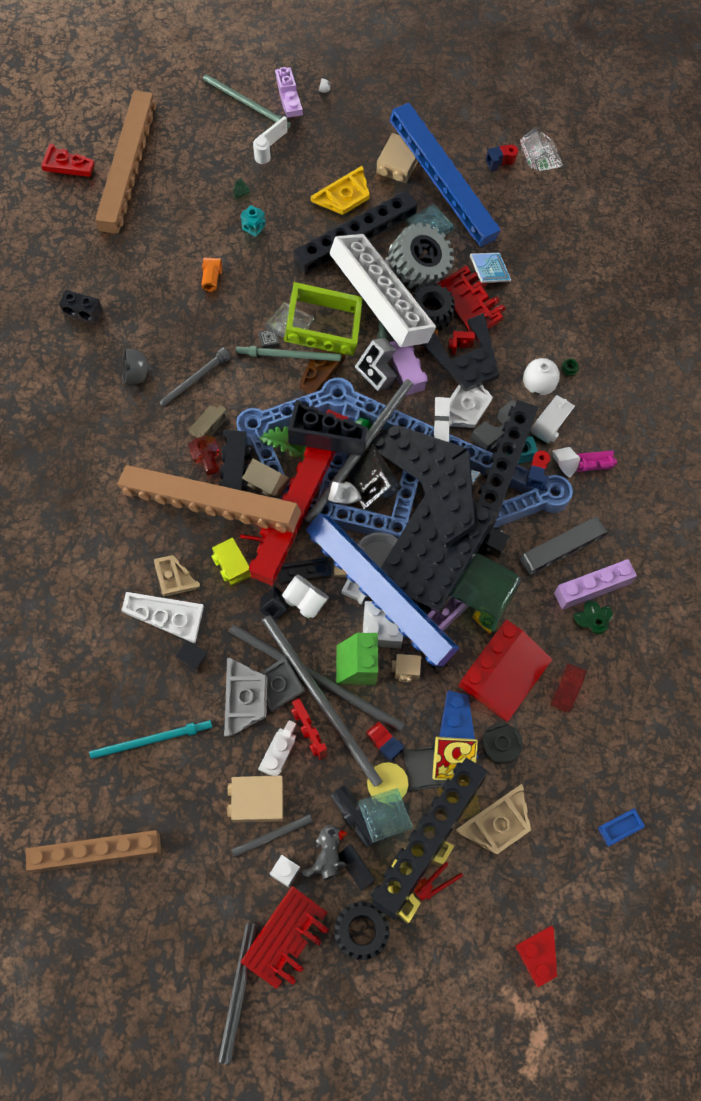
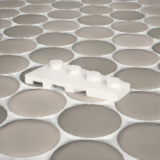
[122,592,204,643]

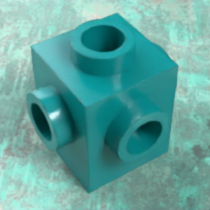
[241,205,266,237]

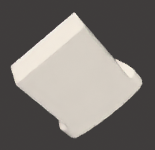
[552,447,580,477]
[328,482,361,504]
[342,579,368,604]

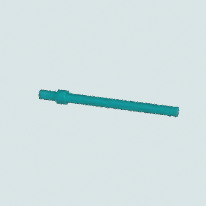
[89,720,212,759]

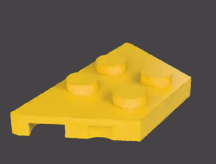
[311,166,370,215]

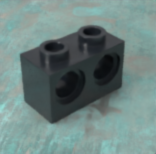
[59,290,103,325]

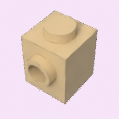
[391,654,421,682]

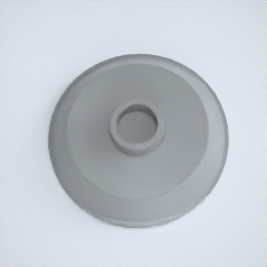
[357,532,398,568]

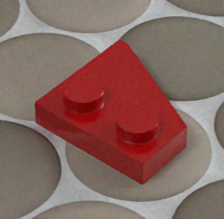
[515,925,557,987]

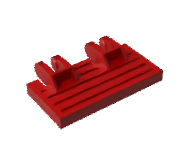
[438,265,506,332]
[240,886,329,989]

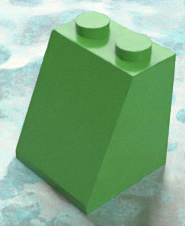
[336,633,378,685]

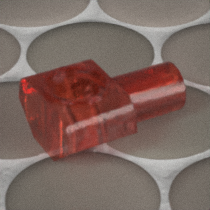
[188,435,220,475]

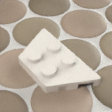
[449,385,493,428]

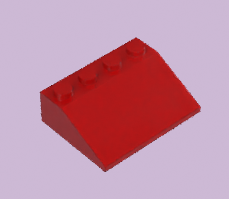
[458,619,552,722]

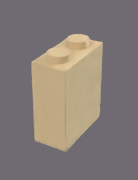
[376,133,418,184]
[227,776,283,823]

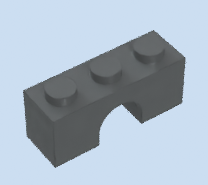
[470,400,522,451]

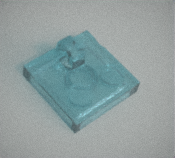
[407,204,454,235]
[358,788,413,843]

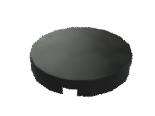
[481,723,523,764]

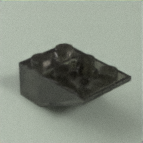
[348,444,402,511]

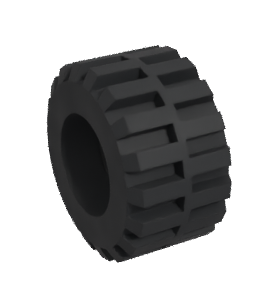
[413,284,455,330]
[335,901,390,960]

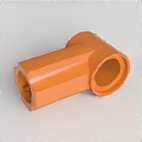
[201,257,222,292]

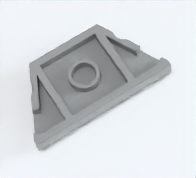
[224,658,267,737]

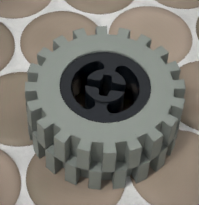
[388,223,454,290]

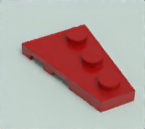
[41,144,95,177]
[291,699,327,760]

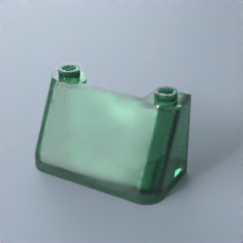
[452,553,521,632]

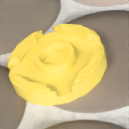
[367,762,409,805]

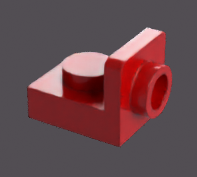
[448,331,475,355]

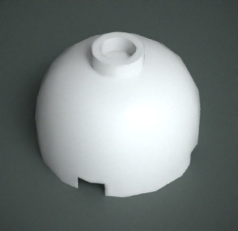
[523,358,559,395]

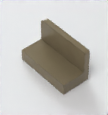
[189,405,228,443]

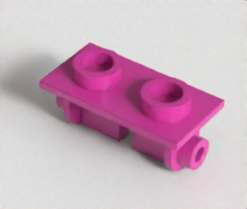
[577,450,617,472]

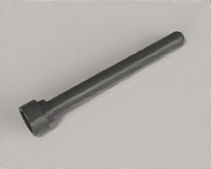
[160,347,231,406]

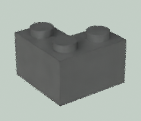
[355,338,399,391]

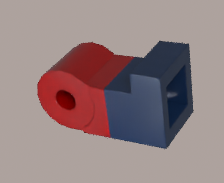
[485,144,518,172]
[526,450,550,490]
[366,722,404,762]

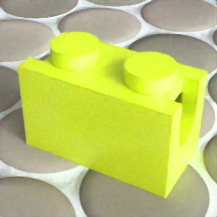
[211,537,251,586]

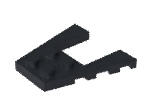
[420,313,499,392]

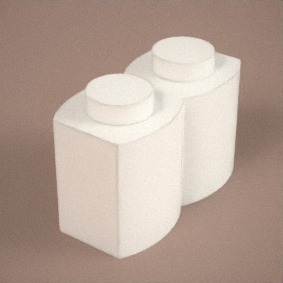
[282,575,329,618]

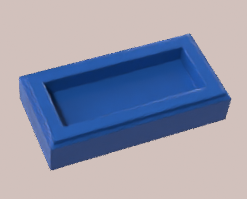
[598,808,645,847]

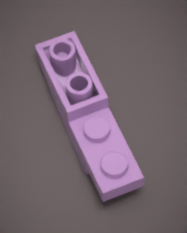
[275,67,303,118]

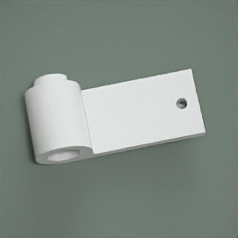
[253,116,287,164]
[530,395,575,444]

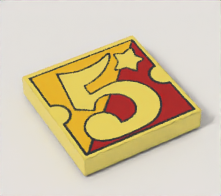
[432,737,478,781]

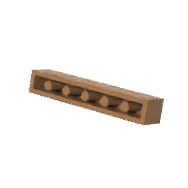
[26,830,161,873]

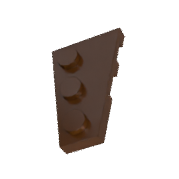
[299,348,345,394]

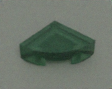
[233,178,250,199]

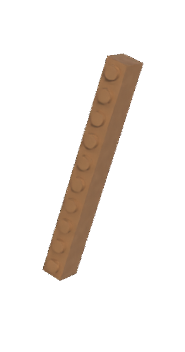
[95,90,157,234]
[117,465,301,533]

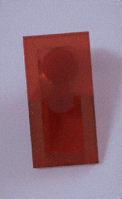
[550,663,587,713]

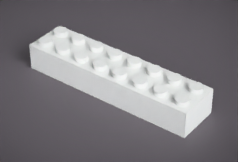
[329,234,436,348]

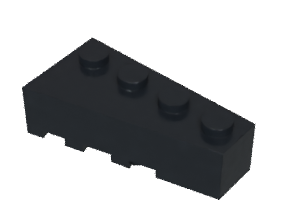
[288,400,368,456]
[219,430,252,492]

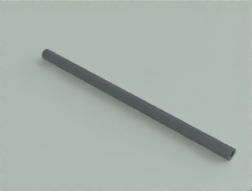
[303,379,413,525]
[262,615,383,787]
[229,624,405,732]

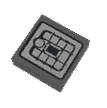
[258,328,280,349]

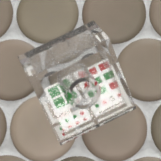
[520,128,563,171]

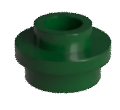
[561,358,579,376]

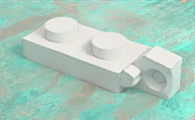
[258,720,296,776]

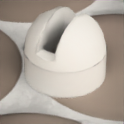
[319,78,331,93]

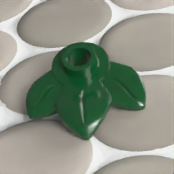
[573,600,613,635]

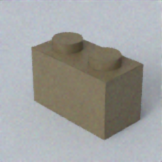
[242,459,290,499]

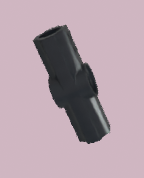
[330,785,382,848]

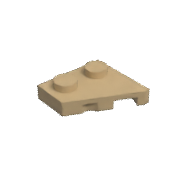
[154,555,200,597]

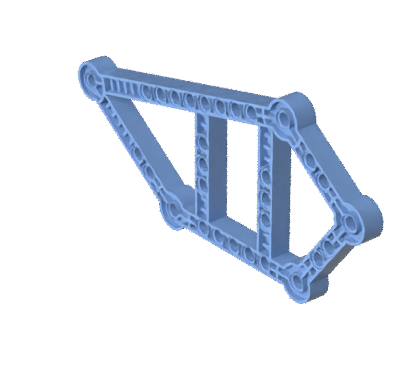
[236,378,573,539]

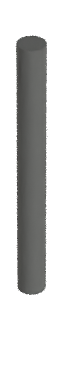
[232,814,313,857]

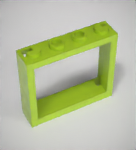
[284,282,363,356]

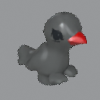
[300,825,348,881]

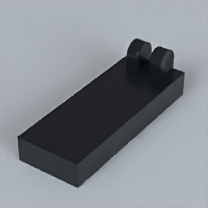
[278,557,332,585]

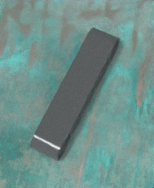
[519,517,608,575]

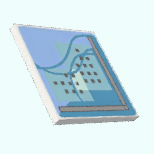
[470,253,511,283]

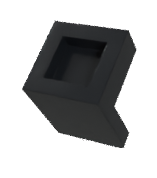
[259,586,288,621]
[176,640,206,674]

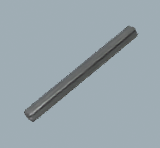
[218,922,258,1065]

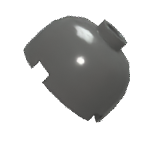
[122,348,151,385]

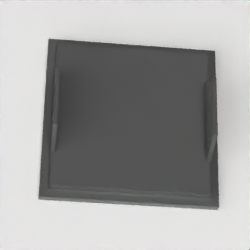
[403,746,446,791]

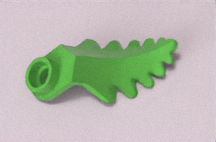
[259,426,306,460]

